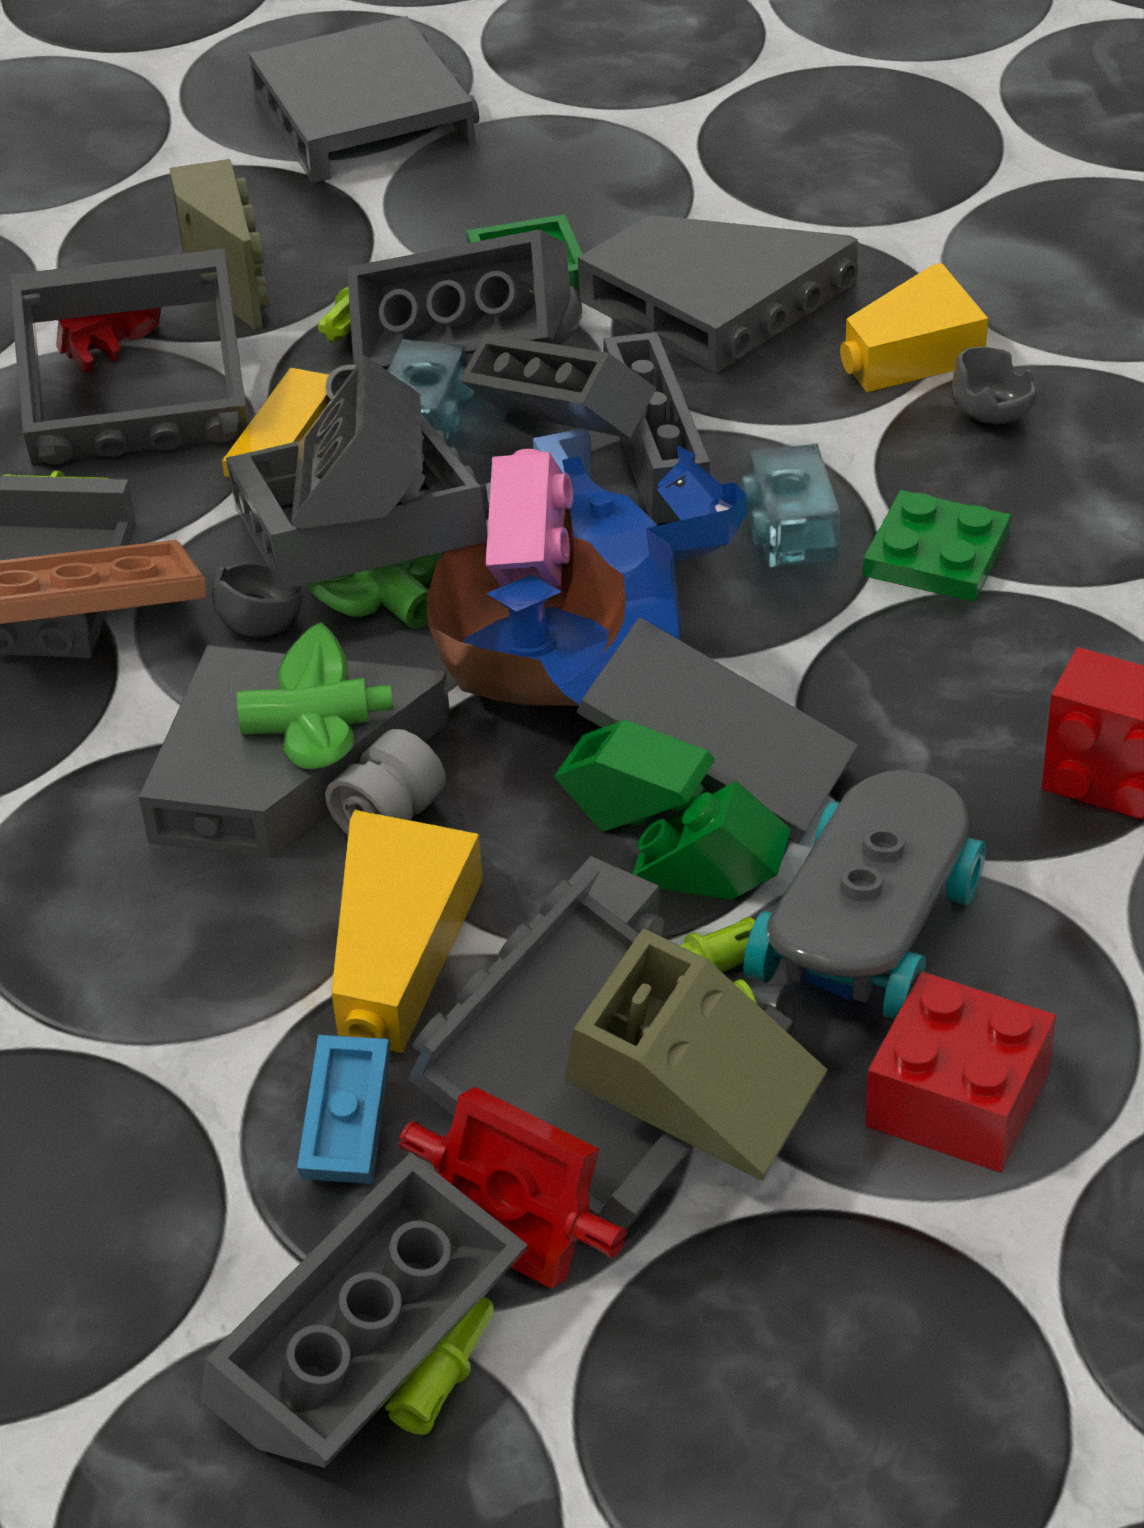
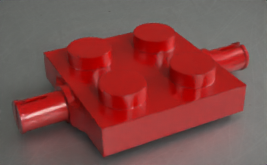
[398,1087,627,1289]

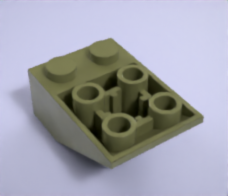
[169,159,270,330]
[565,928,828,1181]

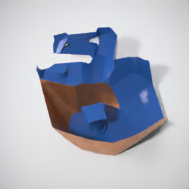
[427,446,748,706]

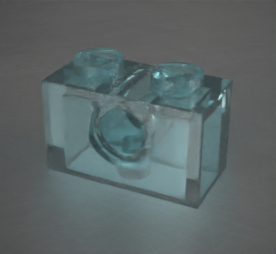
[388,339,473,442]
[740,443,840,567]

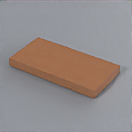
[0,540,206,624]

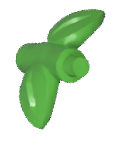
[306,552,442,629]
[237,622,393,769]

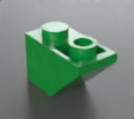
[554,719,716,832]
[632,780,791,900]

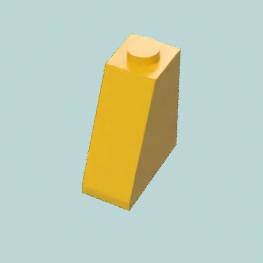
[840,263,988,392]

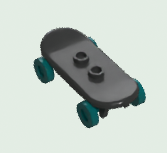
[743,770,986,1020]

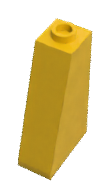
[332,810,483,1053]

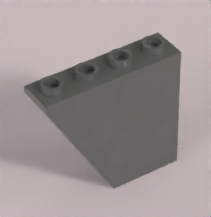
[578,215,858,373]
[139,645,450,858]

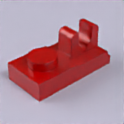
[56,307,162,373]

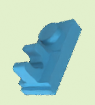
[297,1035,391,1184]

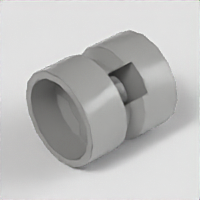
[325,729,446,835]

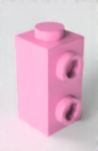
[486,449,573,587]

